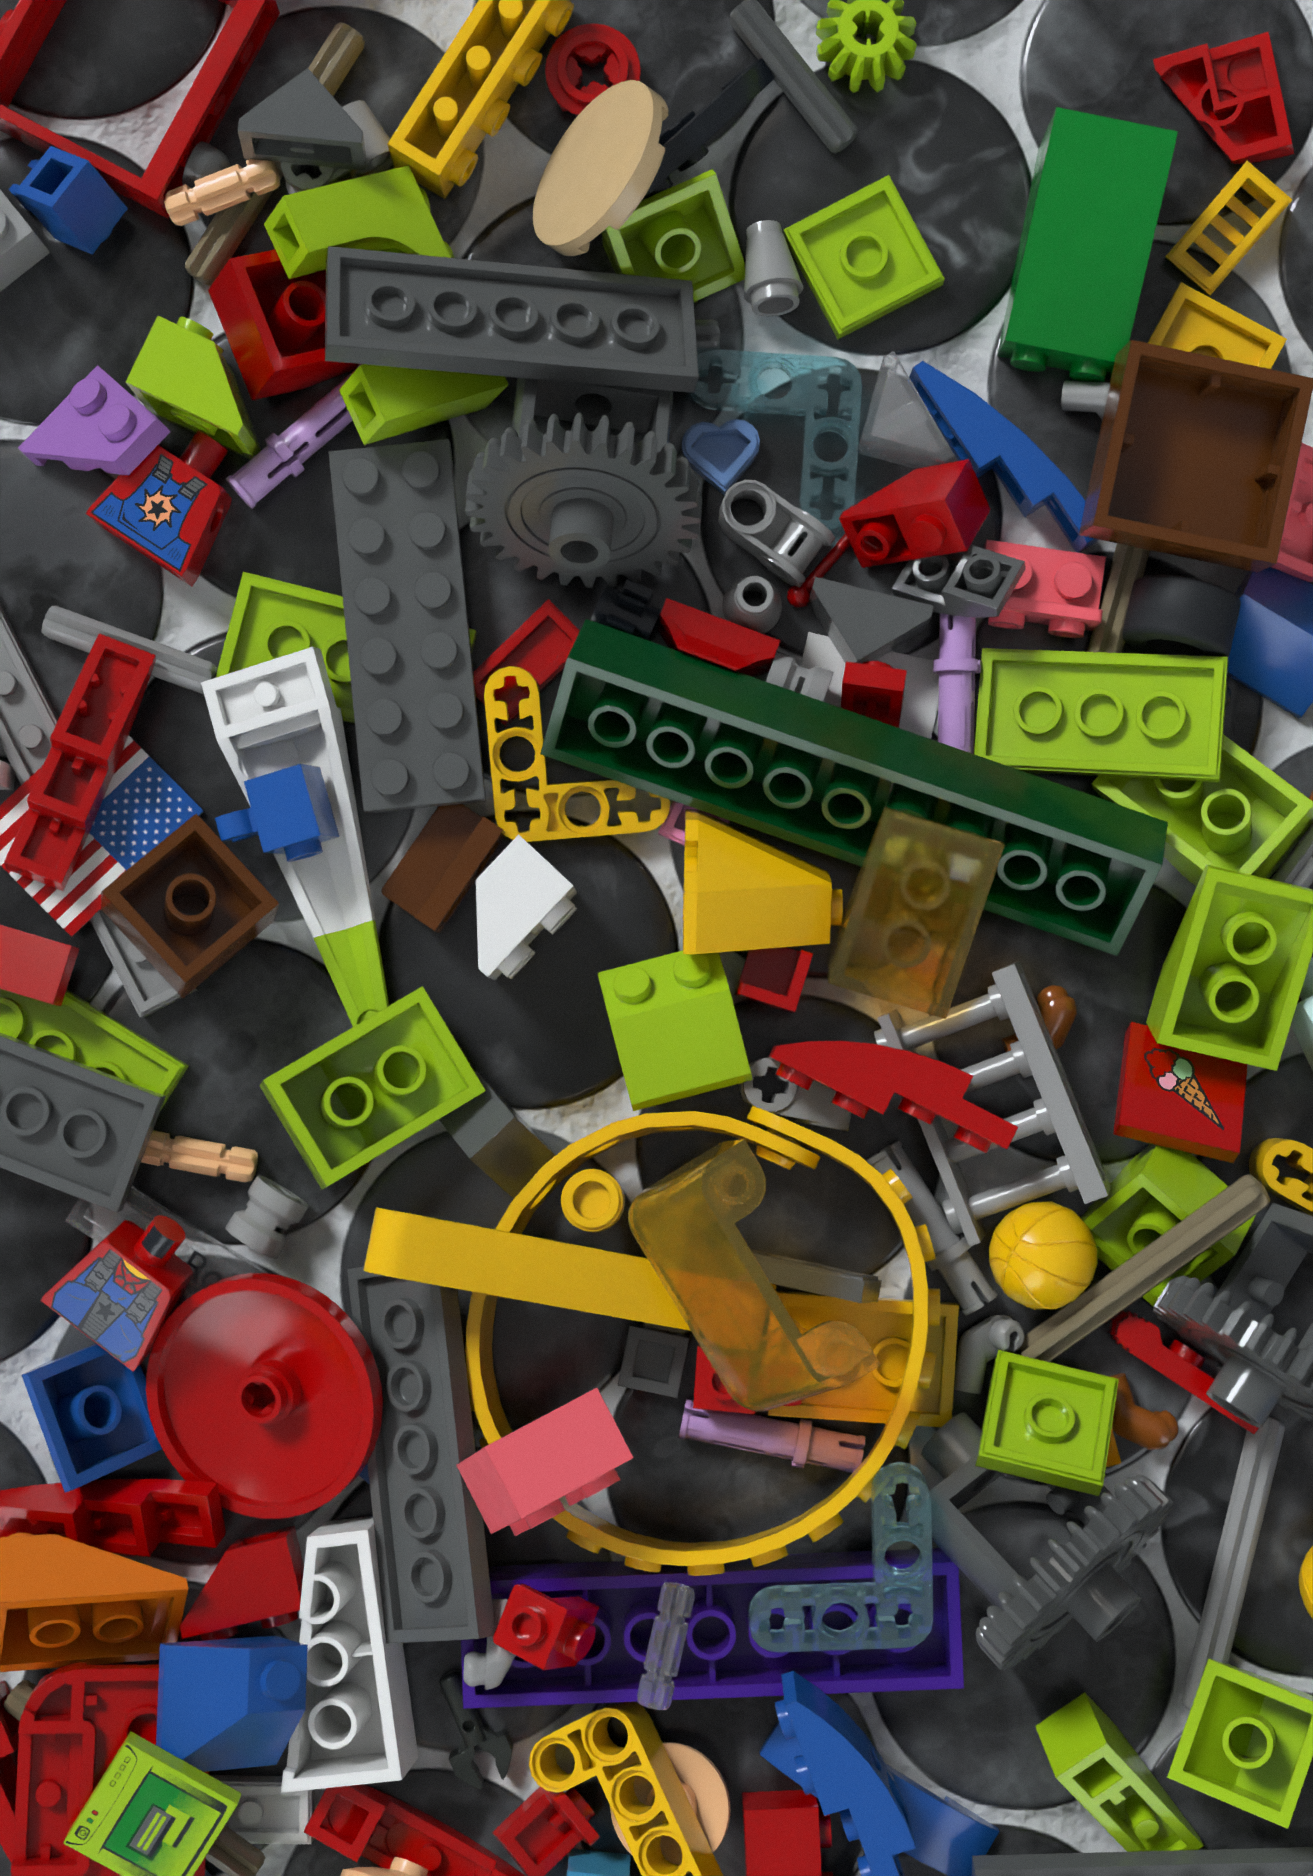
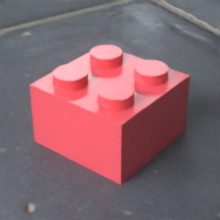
[456,1388,634,1536]

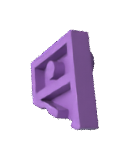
[18,365,171,475]

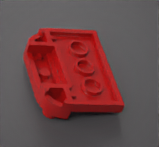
[11,1661,209,1876]

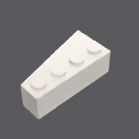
[281,1516,418,1793]

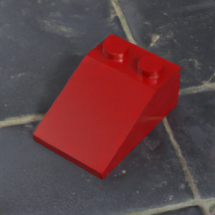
[208,250,359,401]

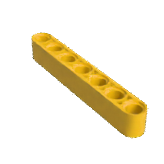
[363,1207,776,1343]

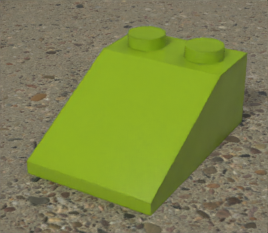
[1091,734,1313,887]
[1146,864,1313,1071]
[259,986,486,1189]

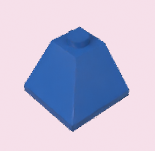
[156,1636,308,1772]

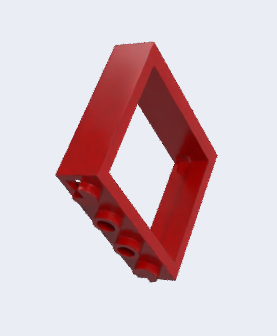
[0,0,280,219]

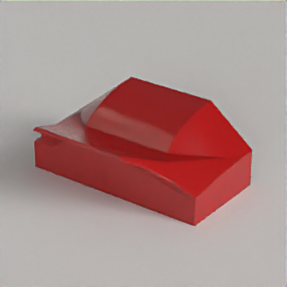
[658,598,781,677]

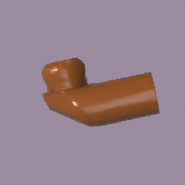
[1001,985,1077,1053]
[1109,1373,1179,1450]

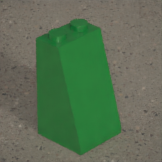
[997,107,1178,382]

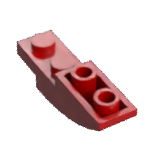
[769,1041,1018,1154]

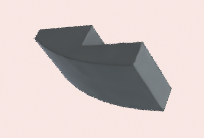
[892,545,1026,618]

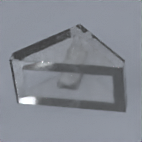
[856,351,955,469]

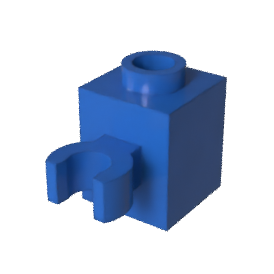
[9,146,128,254]
[215,764,340,862]

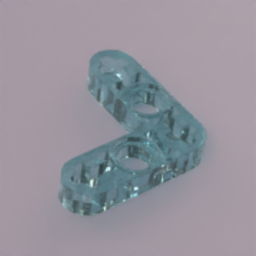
[689,349,862,534]
[748,1462,933,1652]

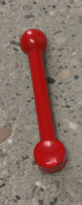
[787,533,851,608]

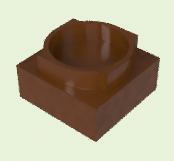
[1079,340,1313,573]

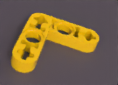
[484,666,670,842]

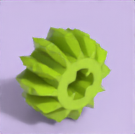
[816,0,917,93]

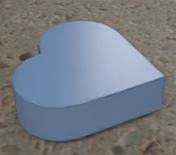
[681,419,760,496]

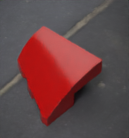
[1153,31,1294,164]

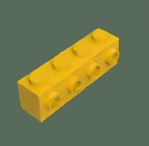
[387,0,574,199]

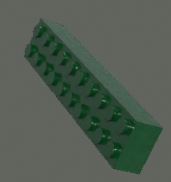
[540,619,1168,956]

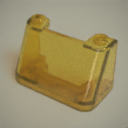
[628,1139,881,1411]

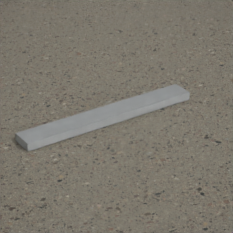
[0,604,197,1018]

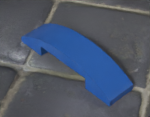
[759,1720,1000,1876]

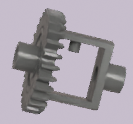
[465,378,702,588]
[1153,1203,1313,1428]
[914,1412,1173,1670]

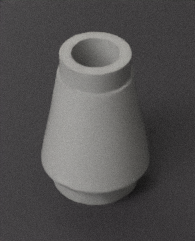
[744,220,803,317]
[722,576,782,634]

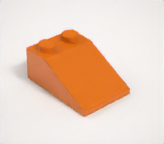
[0,1533,188,1672]

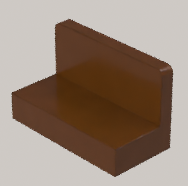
[381,804,506,934]

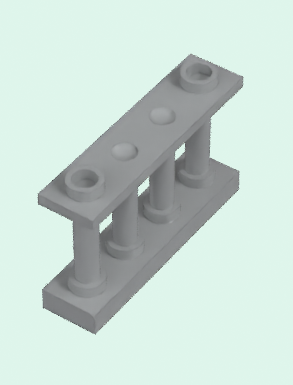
[874,961,1111,1247]

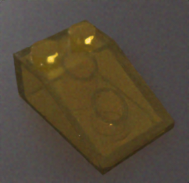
[827,806,1005,1019]

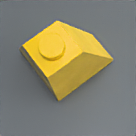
[683,809,843,954]

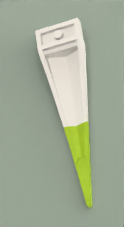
[201,647,389,1027]

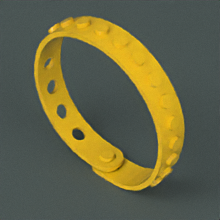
[465,1106,940,1576]

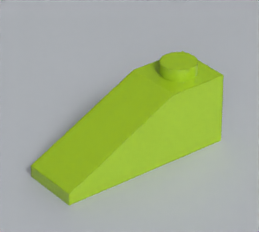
[1035,1692,1204,1852]

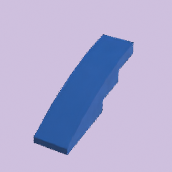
[907,361,1099,553]

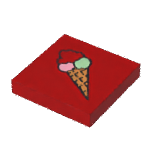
[1113,1022,1248,1163]

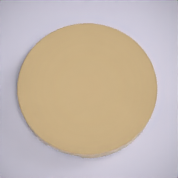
[533,80,669,256]

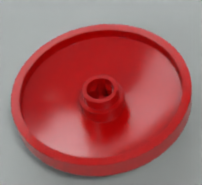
[146,1273,383,1519]

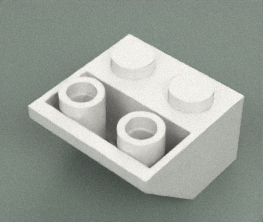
[476,834,577,980]

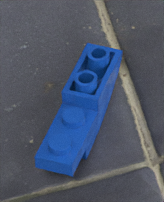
[775,1671,916,1876]

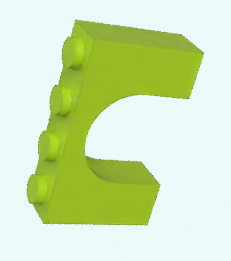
[264,165,509,445]

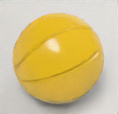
[989,1201,1097,1310]

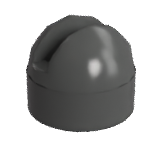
[182,141,231,188]

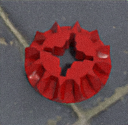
[545,24,641,115]

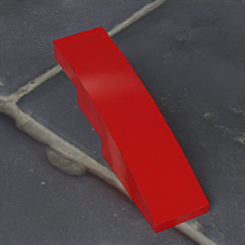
[4,633,156,891]
[0,1479,226,1557]

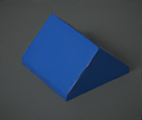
[1227,567,1313,719]
[21,1344,162,1492]

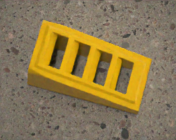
[1165,161,1292,296]

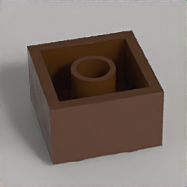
[101,813,279,998]

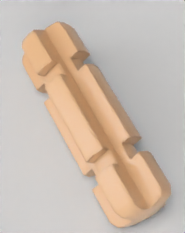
[164,159,281,226]
[141,1131,258,1183]

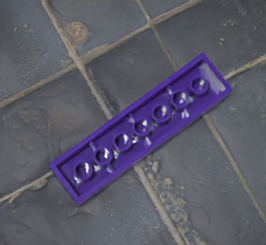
[461,1548,964,1709]

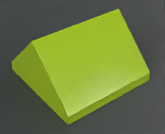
[602,169,745,302]

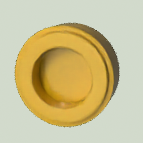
[561,1169,625,1232]

